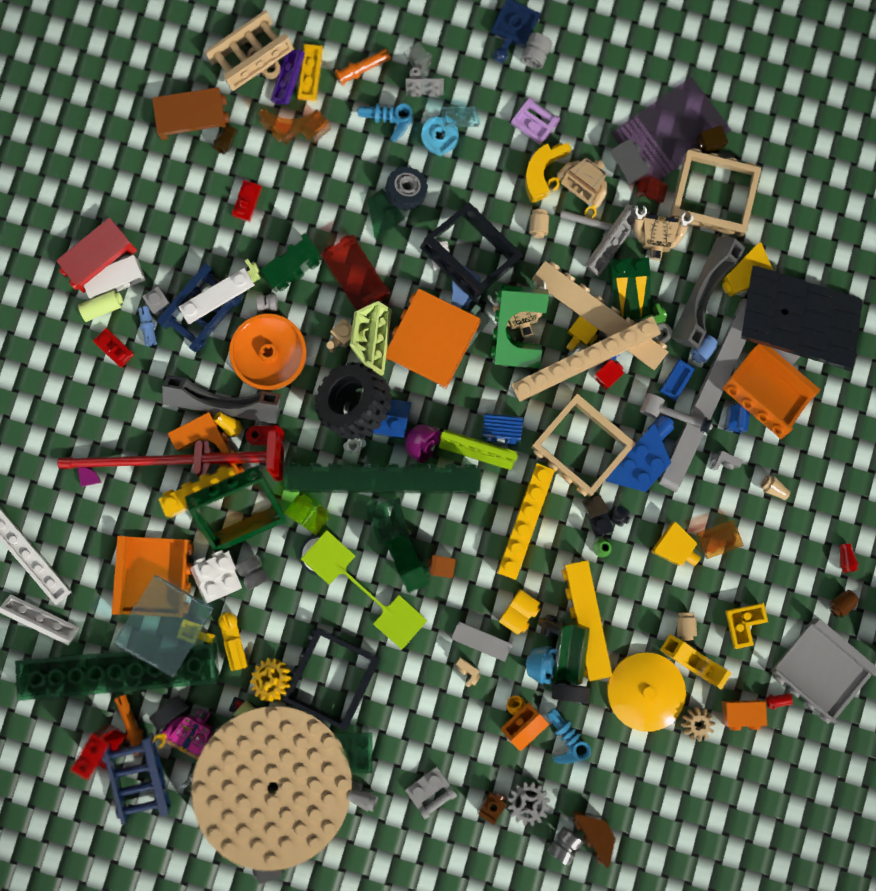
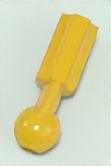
[218,612,248,671]

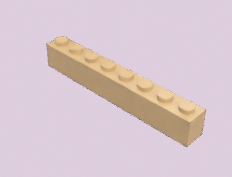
[531,261,668,370]
[511,316,661,402]

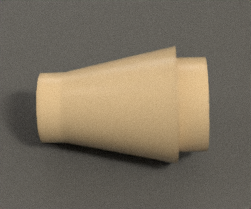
[760,475,791,500]

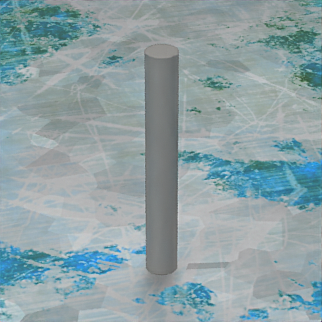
[560,210,613,231]

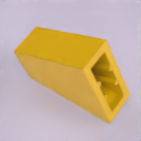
[722,242,773,297]

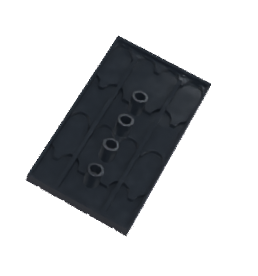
[741,265,863,372]

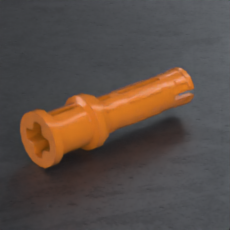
[335,49,391,86]
[114,694,144,755]

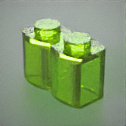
[284,494,330,536]

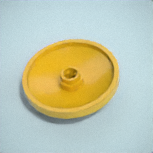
[607,652,686,732]

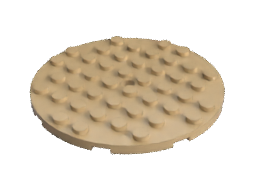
[191,706,352,871]

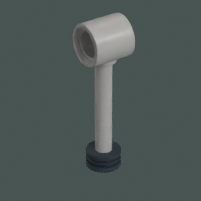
[640,393,713,434]

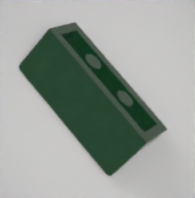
[553,622,590,685]

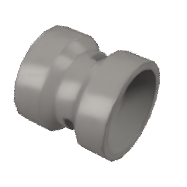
[256,293,278,313]

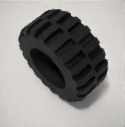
[315,362,392,440]

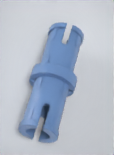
[138,306,157,346]

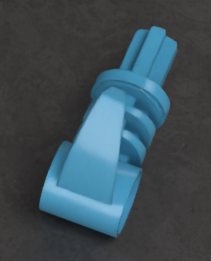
[357,103,412,142]
[546,709,591,764]

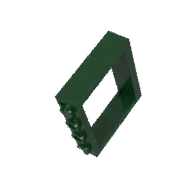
[185,465,287,553]

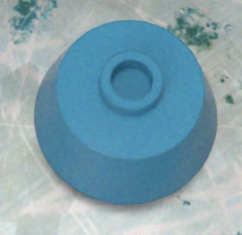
[526,646,557,685]

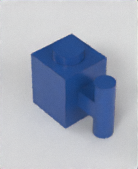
[724,403,750,433]

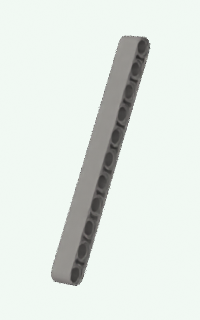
[658,298,747,492]

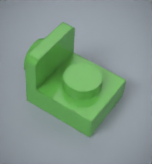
[643,303,667,325]

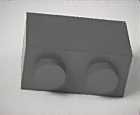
[611,138,651,186]

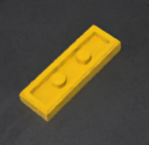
[297,44,323,101]

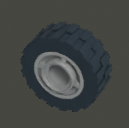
[385,166,428,211]

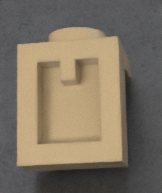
[456,656,481,687]

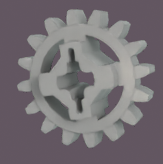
[507,781,550,826]

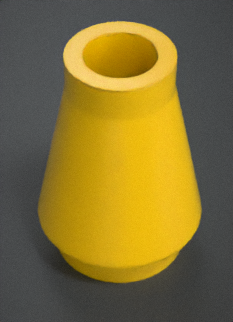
[213,411,243,438]

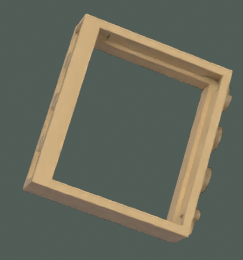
[669,149,761,237]
[531,394,636,497]

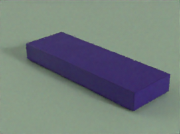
[270,50,305,105]

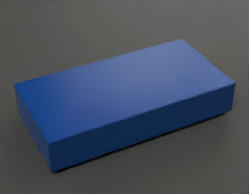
[659,359,695,401]

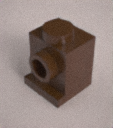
[477,791,507,825]

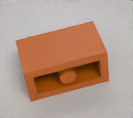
[722,700,767,730]
[500,702,549,751]

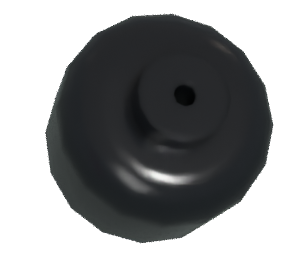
[610,506,631,527]

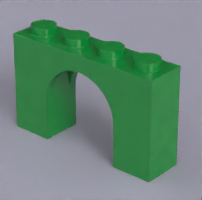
[491,285,549,368]

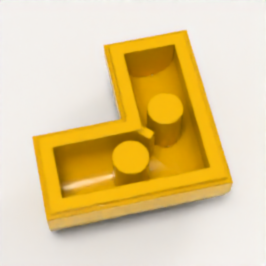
[725,603,768,649]

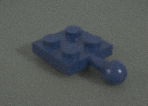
[491,0,541,63]

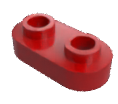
[246,426,285,445]

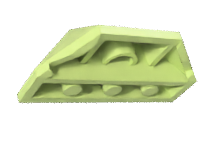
[350,301,392,376]

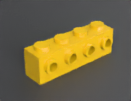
[159,466,237,518]

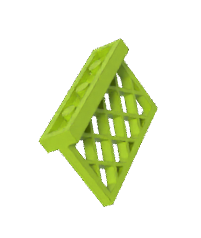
[439,429,518,471]

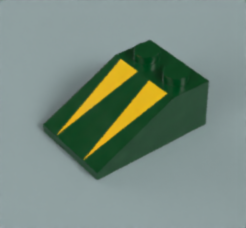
[608,257,651,320]

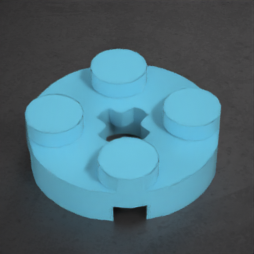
[421,116,458,156]

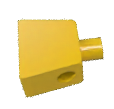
[651,522,701,566]

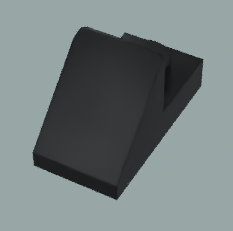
[582,495,614,537]

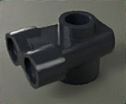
[538,614,567,638]

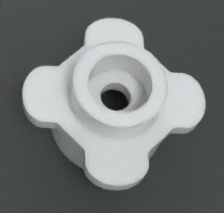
[343,438,366,456]

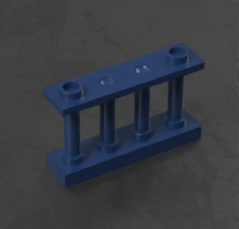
[156,263,243,353]
[102,733,172,825]

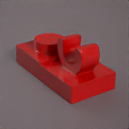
[232,180,262,222]
[93,328,135,368]

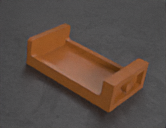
[152,87,230,140]

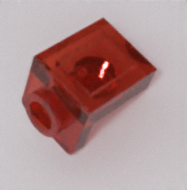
[636,176,669,204]

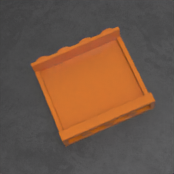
[386,288,481,389]
[722,344,820,439]
[112,536,194,618]

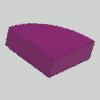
[78,467,101,487]

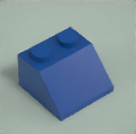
[372,399,411,440]

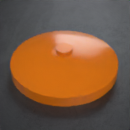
[229,314,307,391]

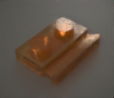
[696,519,744,559]

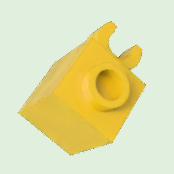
[566,316,598,352]

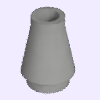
[347,789,378,812]

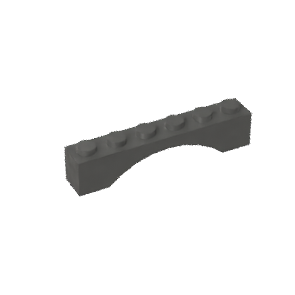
[671,237,745,349]
[162,375,281,424]

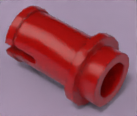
[766,693,793,710]

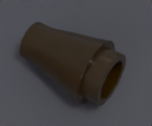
[213,125,237,155]

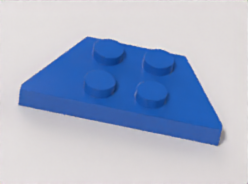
[605,424,672,492]

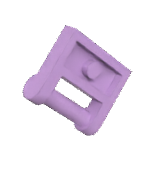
[511,97,561,145]

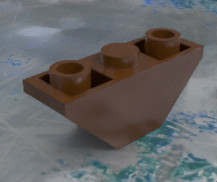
[572,810,616,869]

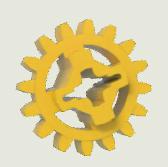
[250,658,291,702]

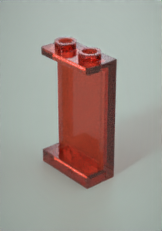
[322,234,390,311]

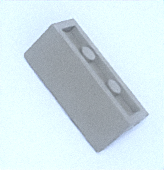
[451,621,513,662]

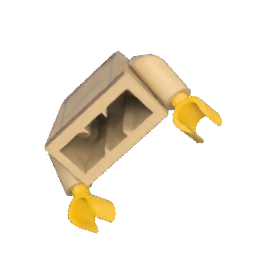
[548,158,607,218]

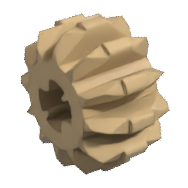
[681,707,715,742]

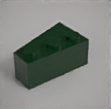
[260,233,322,292]
[386,533,431,594]

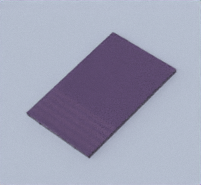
[611,77,731,187]

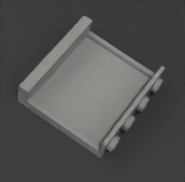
[771,618,876,725]

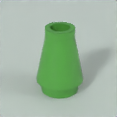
[593,538,612,558]

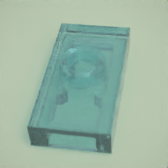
[440,107,480,127]

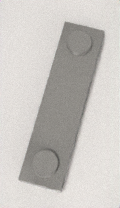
[585,204,637,277]

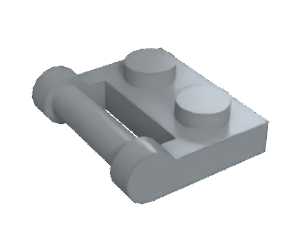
[405,766,457,819]

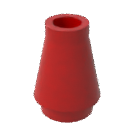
[839,544,859,573]

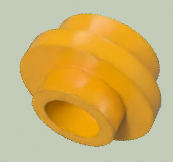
[507,696,526,715]

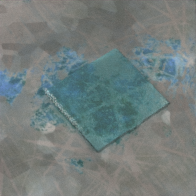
[114,575,214,677]

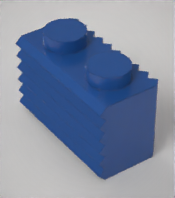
[482,414,523,444]

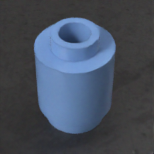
[691,335,718,364]

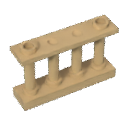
[204,10,294,91]

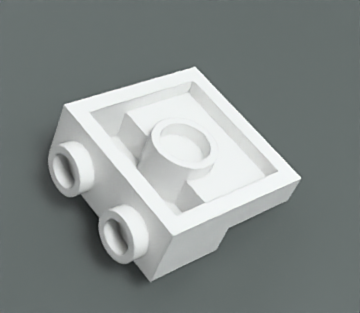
[190,550,242,604]

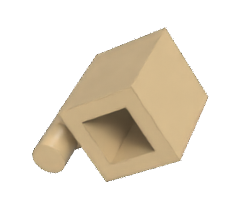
[327,318,352,353]

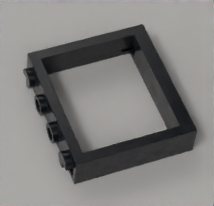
[420,202,523,301]
[282,627,381,731]

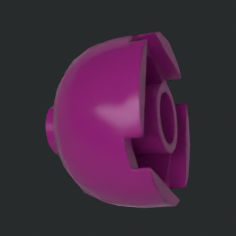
[405,424,441,463]

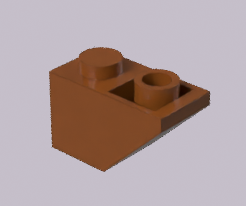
[427,555,456,578]

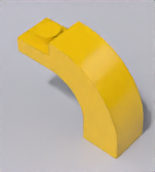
[525,142,571,204]
[660,634,732,690]

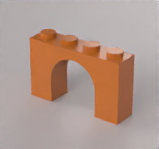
[168,412,245,475]

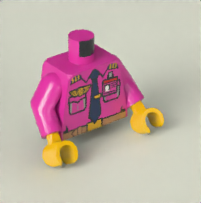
[152,708,213,764]

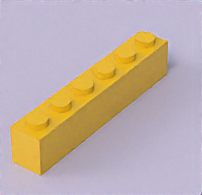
[497,463,555,580]
[561,560,613,681]

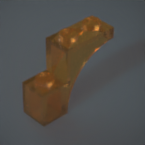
[258,108,331,145]

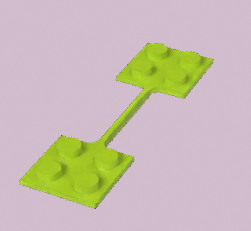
[301,530,428,650]

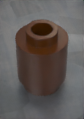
[829,590,859,618]

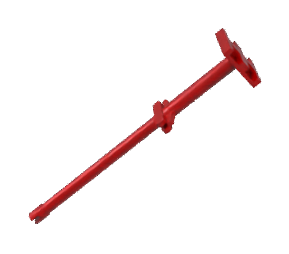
[57,431,285,481]

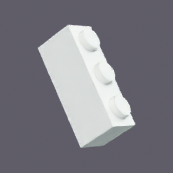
[84,255,146,299]

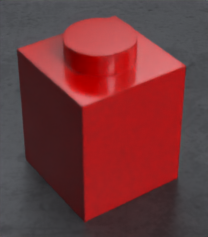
[593,359,625,391]

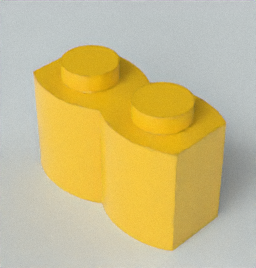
[499,589,541,635]

